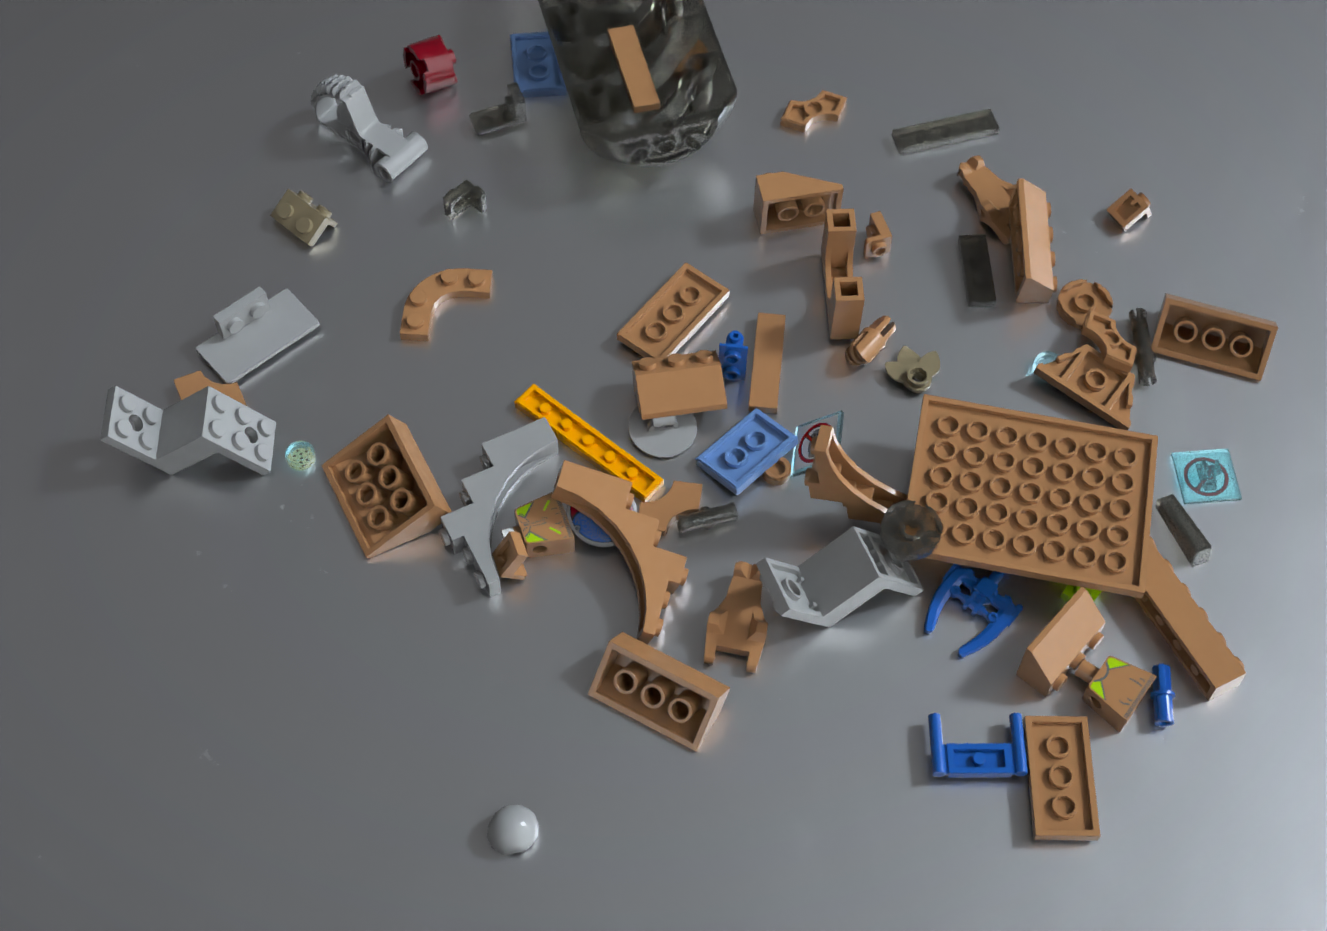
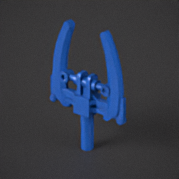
[924,564,1023,658]

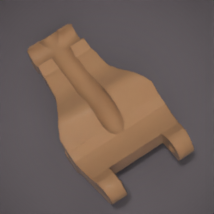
[957,155,1015,245]
[704,561,768,673]

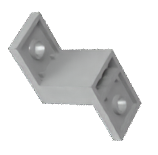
[100,386,276,475]
[756,526,924,628]

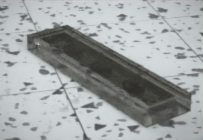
[892,109,1000,155]

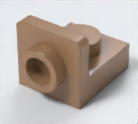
[1106,188,1152,231]
[863,211,892,259]
[492,531,528,580]

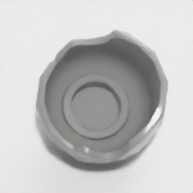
[487,805,539,856]

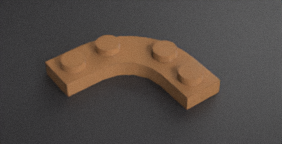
[400,268,493,341]

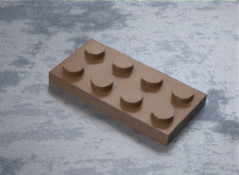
[617,262,730,358]
[1023,716,1100,841]

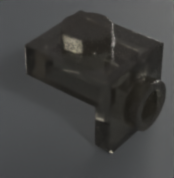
[443,180,487,220]

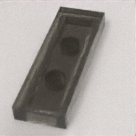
[958,235,997,307]

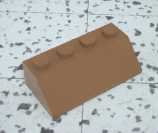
[1008,179,1057,303]
[1150,293,1278,381]
[588,632,730,751]

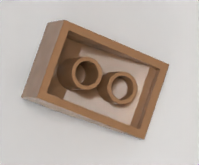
[753,172,844,235]

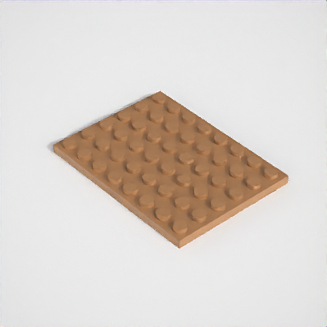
[899,394,1158,598]

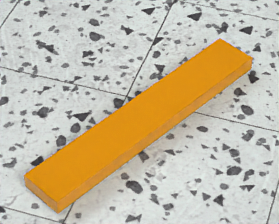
[514,383,664,502]

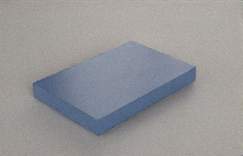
[510,31,567,98]
[695,408,798,495]

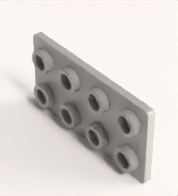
[196,286,319,384]

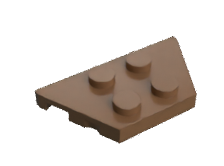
[1033,344,1135,430]

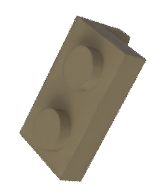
[270,189,338,247]

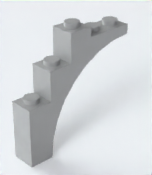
[438,417,558,597]

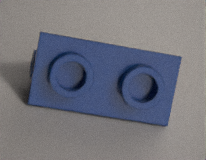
[718,331,748,380]

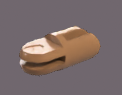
[845,315,896,366]

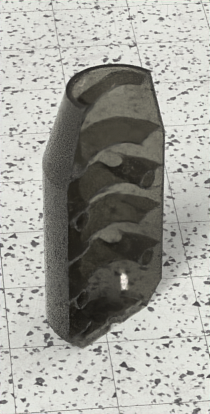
[538,0,737,167]

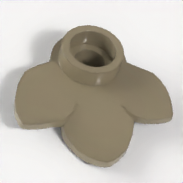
[885,346,940,393]

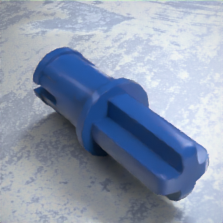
[1150,663,1175,727]

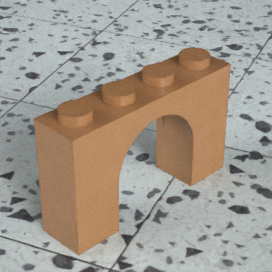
[821,209,865,340]

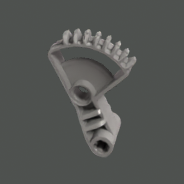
[311,74,428,183]

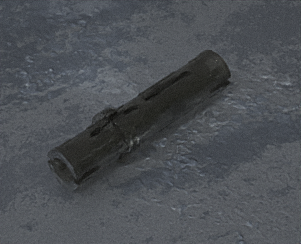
[1129,308,1157,386]

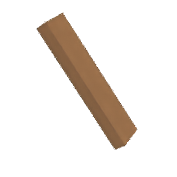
[608,25,660,113]
[748,312,786,414]

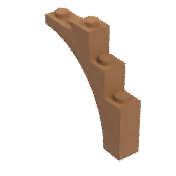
[805,425,907,541]
[551,460,689,645]

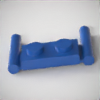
[928,713,1028,778]

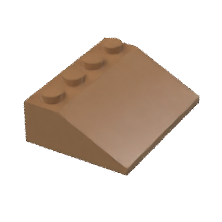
[321,414,452,559]

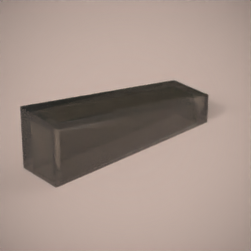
[1155,494,1212,568]

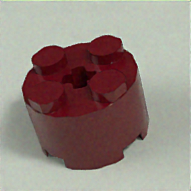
[403,35,457,95]

